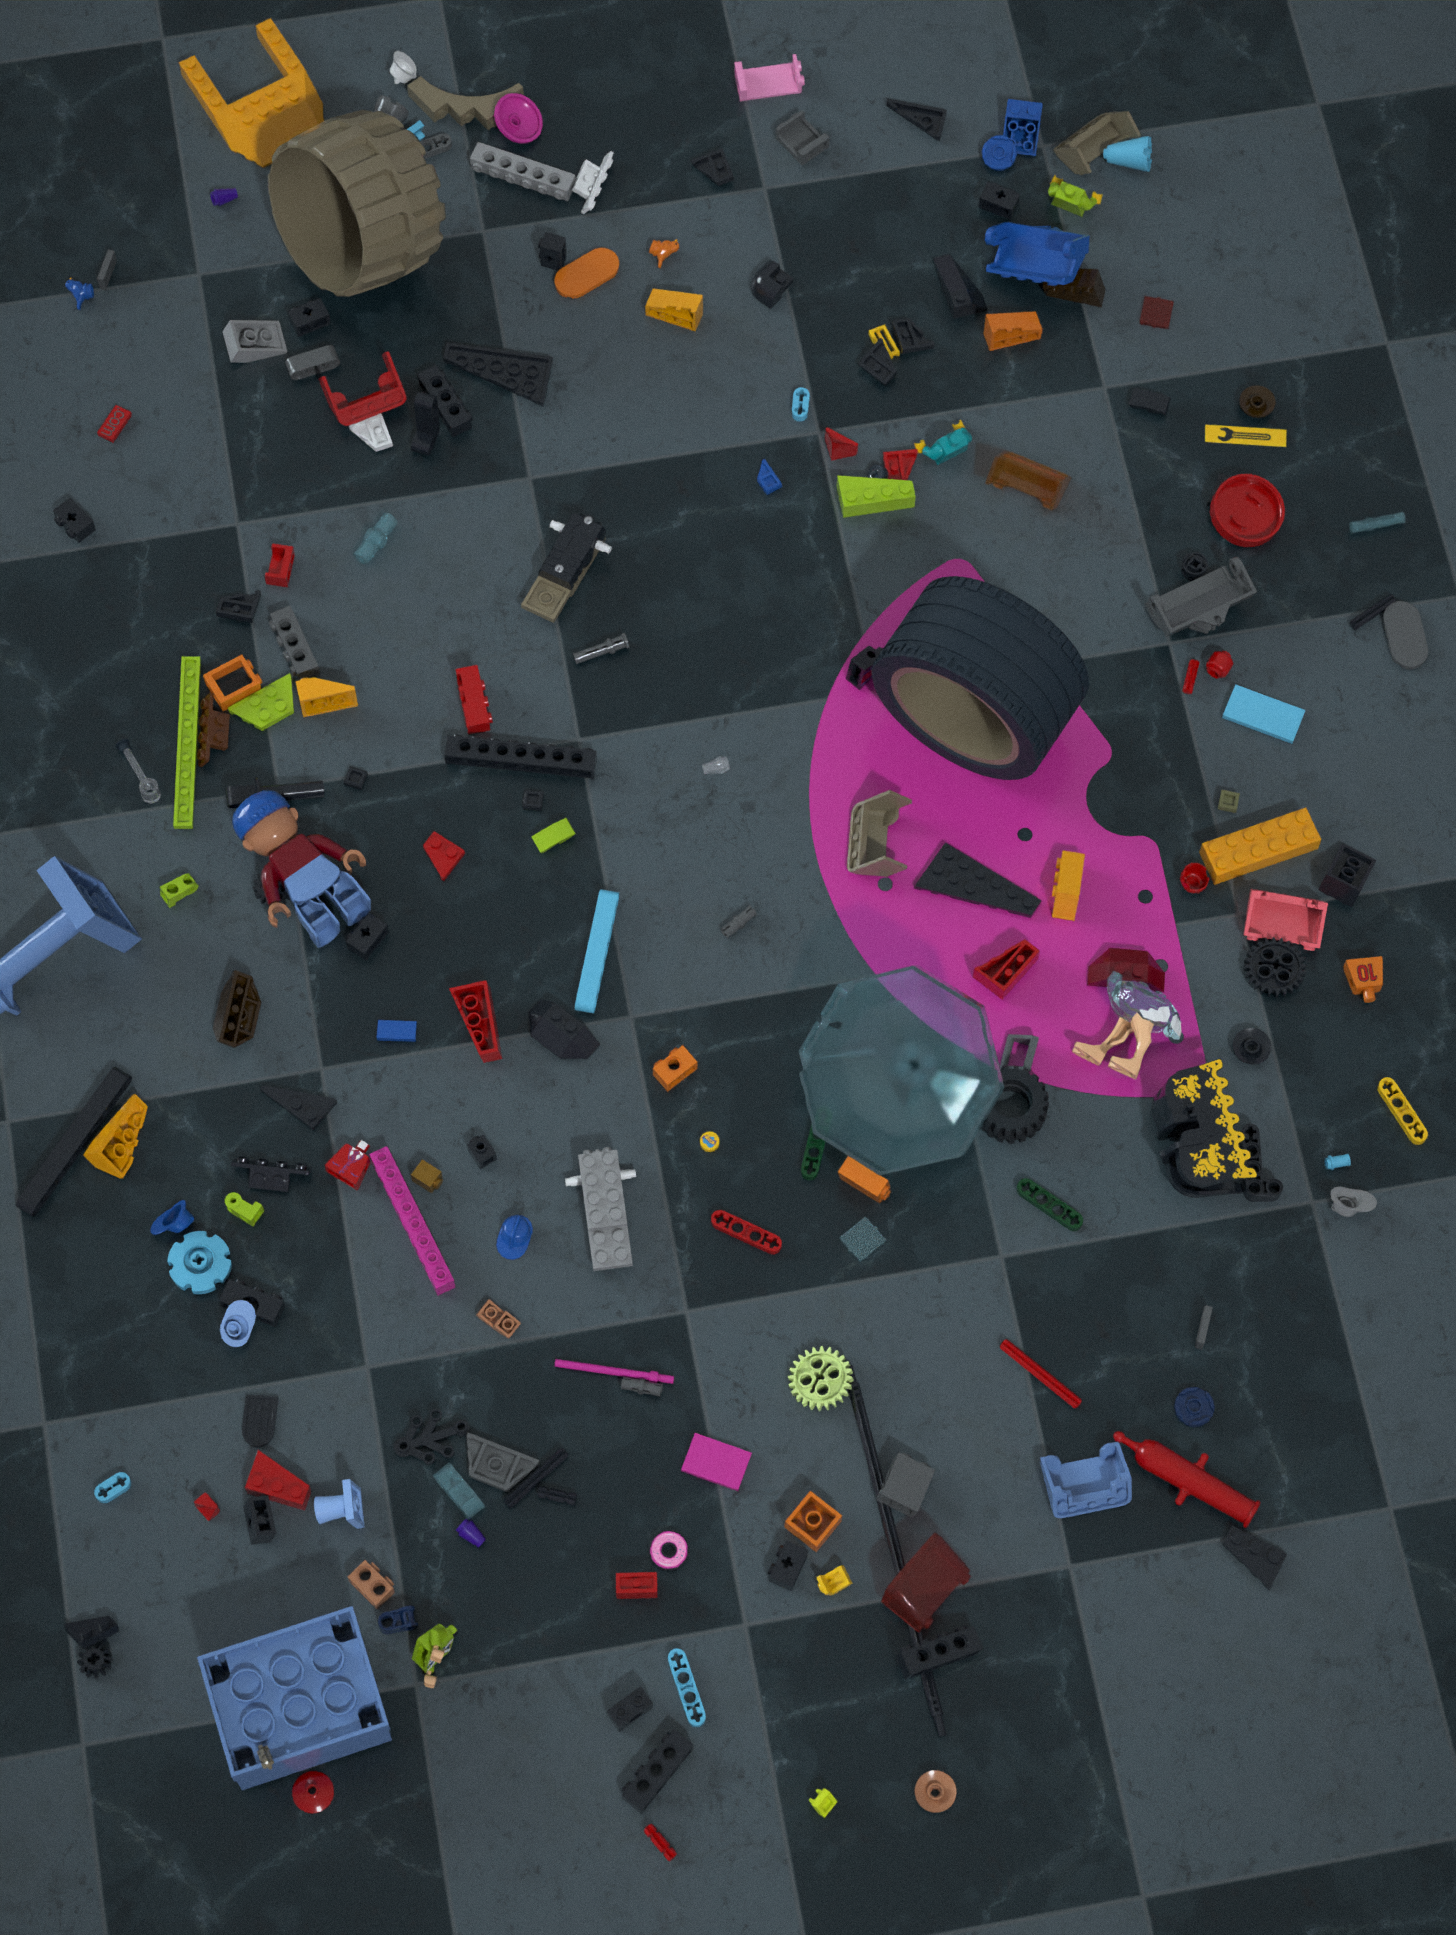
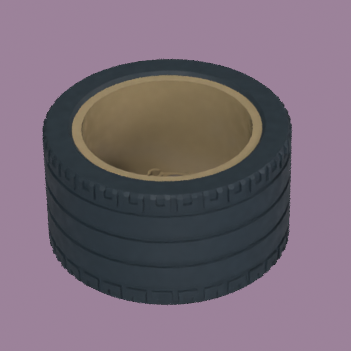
[871,576,1090,780]

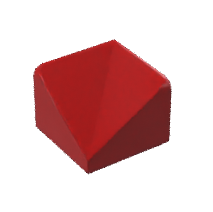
[194,1493,220,1521]

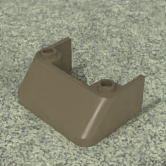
[1053,111,1141,175]
[847,790,912,877]

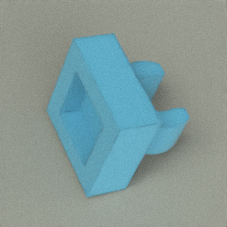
[407,120,425,141]

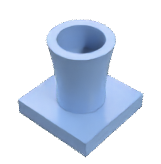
[314,1479,365,1529]

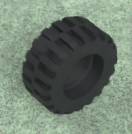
[973,1066,1049,1144]

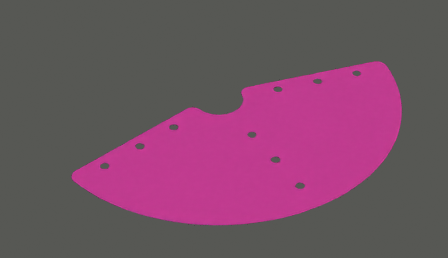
[809,559,1206,1097]

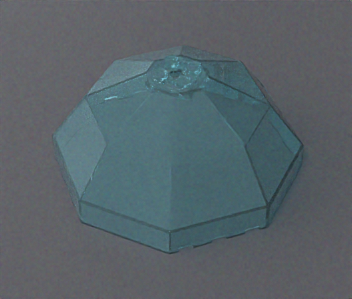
[799,965,1005,1176]

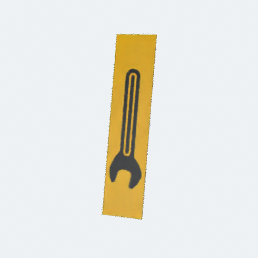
[1205,425,1286,447]

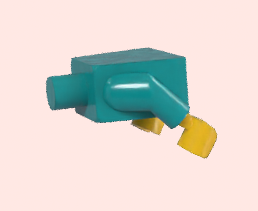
[914,420,972,465]

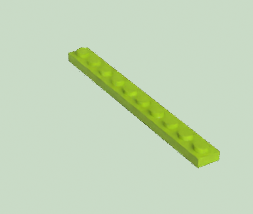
[173,657,201,829]

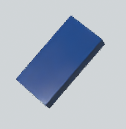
[377,1020,417,1042]

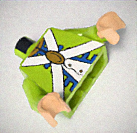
[412,1624,458,1688]

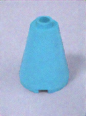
[1103,136,1152,172]

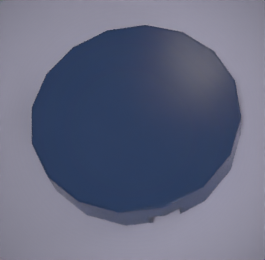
[1174,1387,1215,1427]

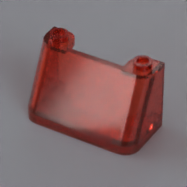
[881,1532,971,1632]

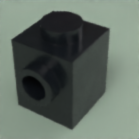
[467,1135,497,1170]

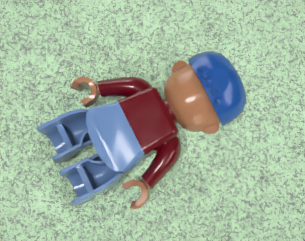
[232,790,371,948]

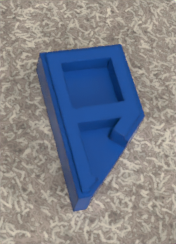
[757,459,782,495]

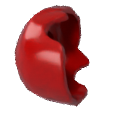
[1180,863,1209,893]

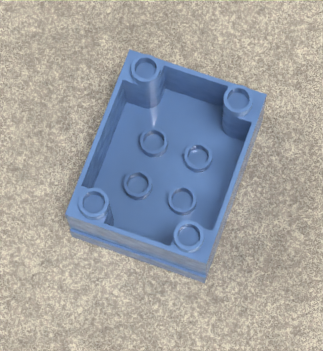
[197,1606,392,1790]

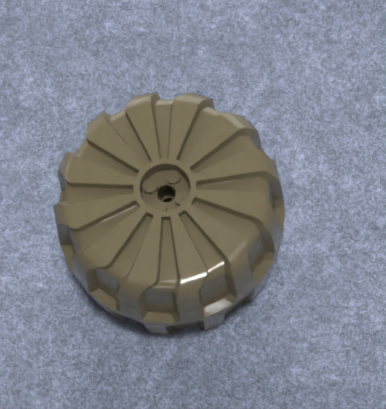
[268,110,446,297]

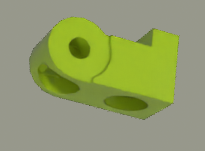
[160,873,199,908]
[225,1192,264,1226]

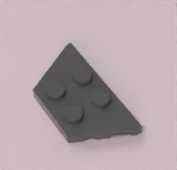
[467,1433,540,1492]

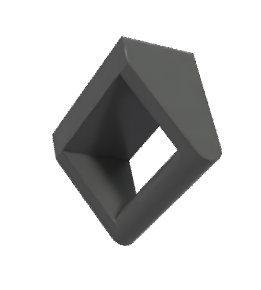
[998,1034,1039,1074]

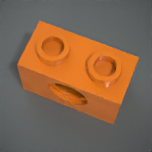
[653,1045,698,1092]

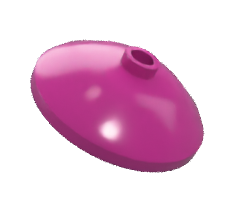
[494,93,543,144]

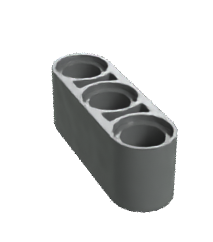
[285,345,340,380]

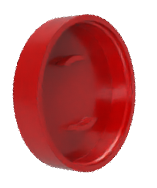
[1210,474,1285,547]

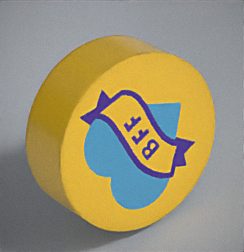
[700,1132,719,1152]

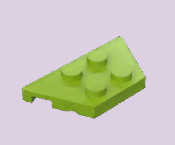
[228,673,294,731]

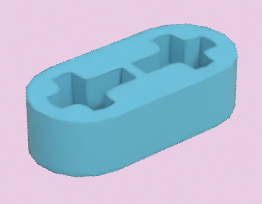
[792,387,810,422]
[94,1472,131,1503]

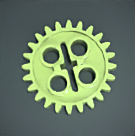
[788,1346,854,1411]

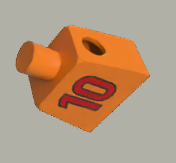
[1343,956,1383,1003]

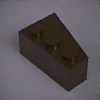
[1042,269,1106,308]

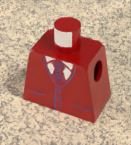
[325,1140,371,1190]

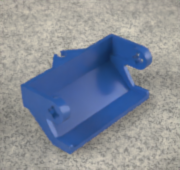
[985,222,1090,286]

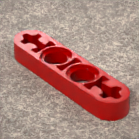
[711,1210,782,1254]

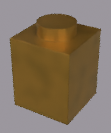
[411,1159,443,1193]

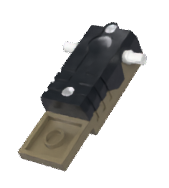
[521,513,612,623]

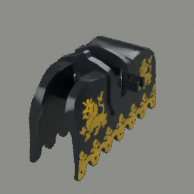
[1151,1059,1257,1198]

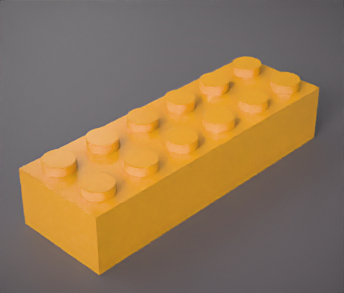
[1199,808,1321,885]

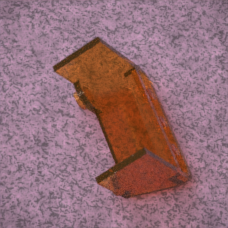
[985,451,1071,511]

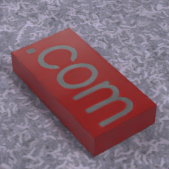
[97,405,132,443]

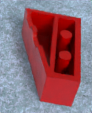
[245,1450,311,1511]

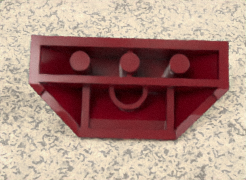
[1087,948,1165,992]

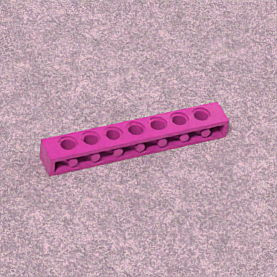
[369,1146,455,1296]

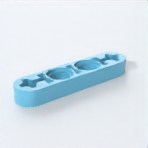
[668,1648,706,1727]

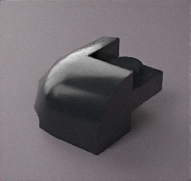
[751,261,794,309]

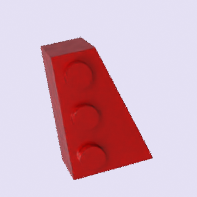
[455,665,493,735]
[973,939,1040,1000]

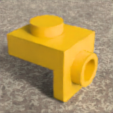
[817,1565,853,1595]

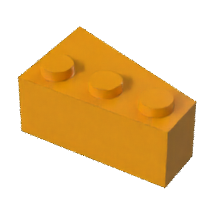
[645,289,703,331]
[1052,851,1085,921]

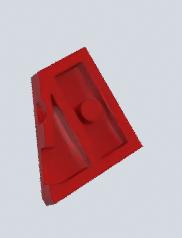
[883,449,918,480]

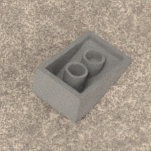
[223,320,288,363]

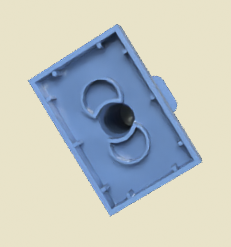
[0,856,142,1015]

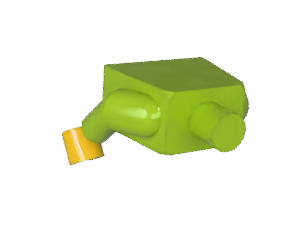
[1048,175,1103,217]

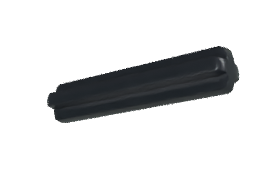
[1349,594,1396,630]

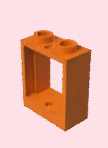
[203,655,262,712]

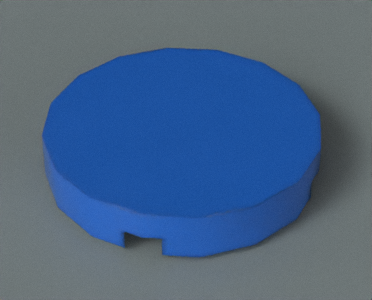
[982,135,1017,171]

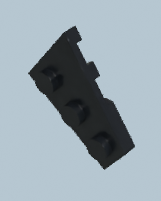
[1222,1526,1287,1590]

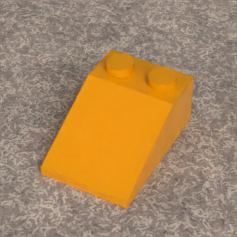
[296,678,358,718]

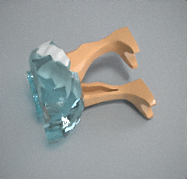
[1072,971,1182,1080]

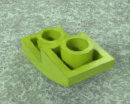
[532,818,576,853]

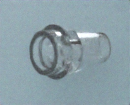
[702,755,731,775]

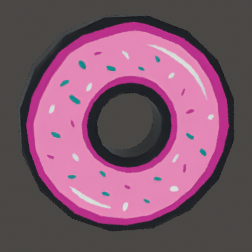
[649,1530,689,1572]

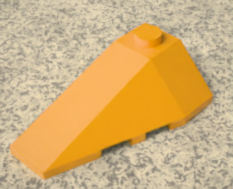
[83,1094,148,1179]

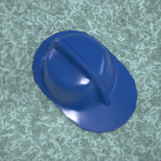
[150,1200,194,1235]
[496,1215,533,1260]

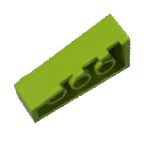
[837,475,916,518]

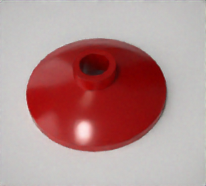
[292,1771,334,1813]

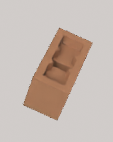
[348,1560,395,1610]

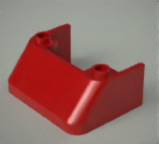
[319,351,406,426]

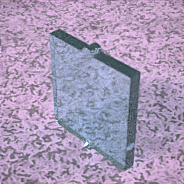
[839,1217,887,1262]

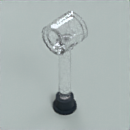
[115,738,161,803]

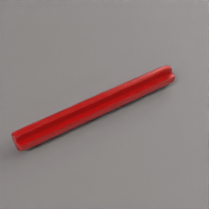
[1000,1339,1082,1409]

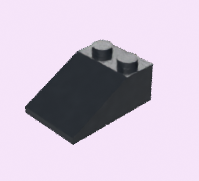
[1318,843,1376,907]

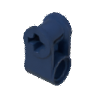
[378,1606,419,1635]

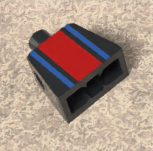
[846,646,883,690]

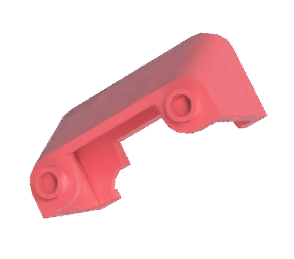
[1243,889,1328,951]

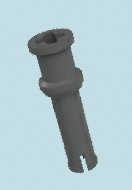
[573,633,630,664]

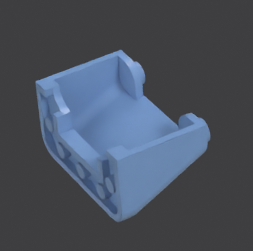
[1040,1442,1132,1518]

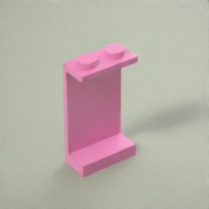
[734,54,805,101]

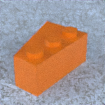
[983,311,1042,351]

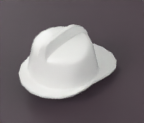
[390,51,417,84]

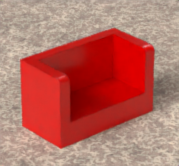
[265,544,295,587]
[616,1572,657,1599]

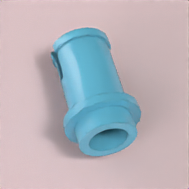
[1324,1154,1351,1171]

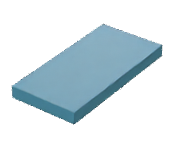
[1222,684,1305,744]

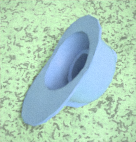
[220,1300,256,1347]

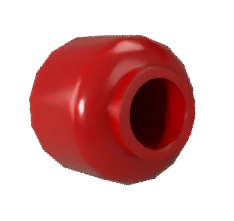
[1206,651,1234,679]

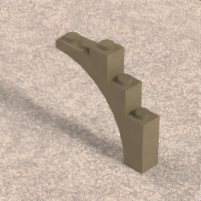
[407,76,524,130]

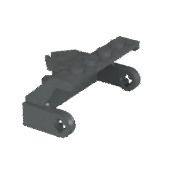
[1144,556,1257,637]

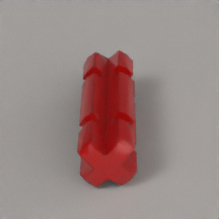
[1182,659,1199,694]
[644,1824,677,1861]

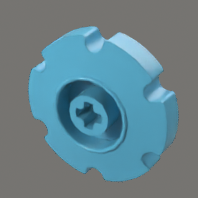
[167,1231,232,1294]

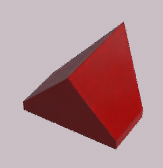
[825,427,858,461]

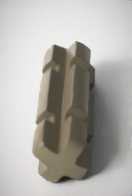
[257,1744,274,1770]

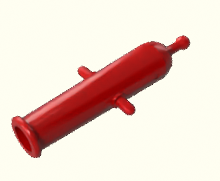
[1113,1431,1261,1528]

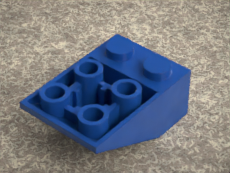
[1003,99,1043,156]

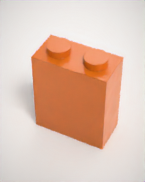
[838,1156,891,1203]

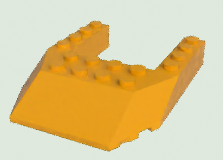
[179,18,324,168]

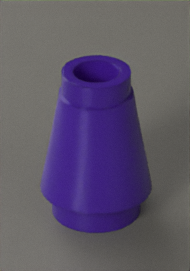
[210,188,238,206]
[456,1518,486,1548]

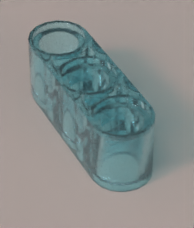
[433,1463,485,1520]

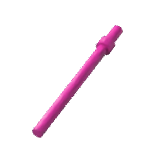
[555,1359,674,1384]

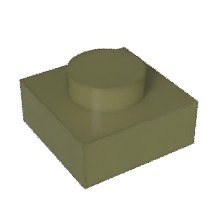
[1218,790,1240,813]

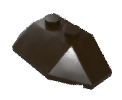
[213,970,261,1048]

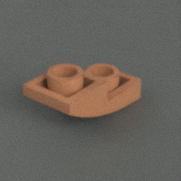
[475,1299,521,1339]

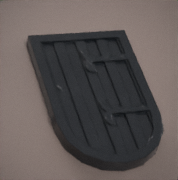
[242,1395,278,1447]

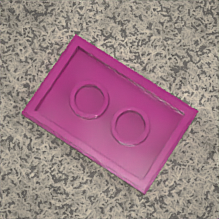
[681,1433,752,1491]

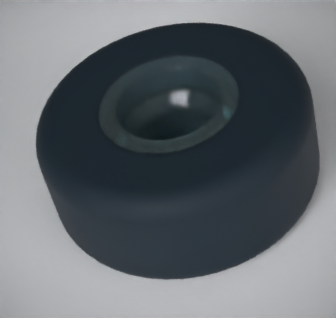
[867,464,888,479]

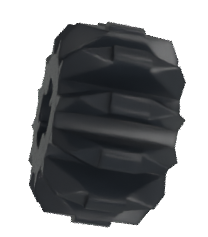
[77,1643,113,1679]

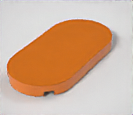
[554,248,619,299]

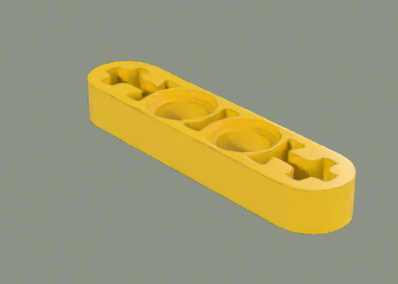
[1377,1077,1428,1145]

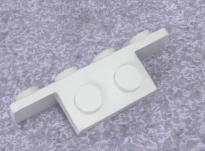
[572,151,614,214]

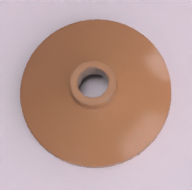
[915,1770,956,1813]

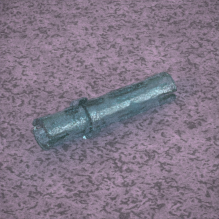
[1349,512,1406,533]

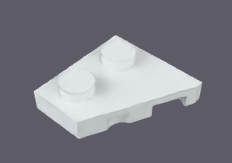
[349,414,393,452]

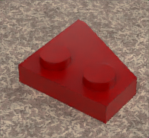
[423,831,465,881]

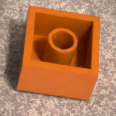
[784,1491,842,1552]

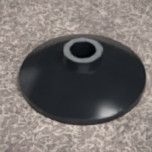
[1233,1028,1272,1065]

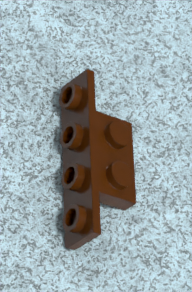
[197,693,230,767]

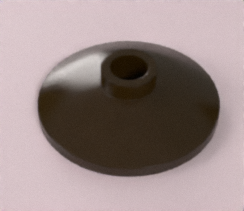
[1239,385,1276,418]

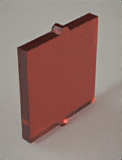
[1140,296,1174,329]

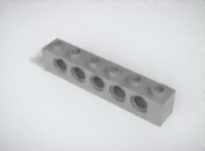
[470,142,576,201]

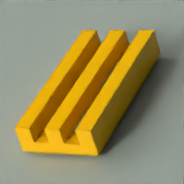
[868,324,900,359]

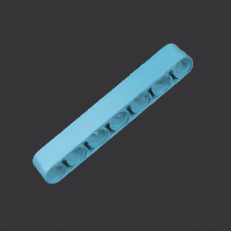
[575,889,619,1014]

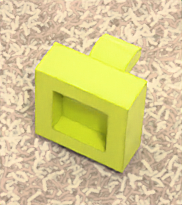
[809,1788,837,1818]

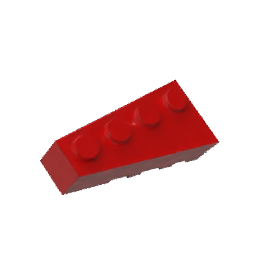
[449,980,502,1063]

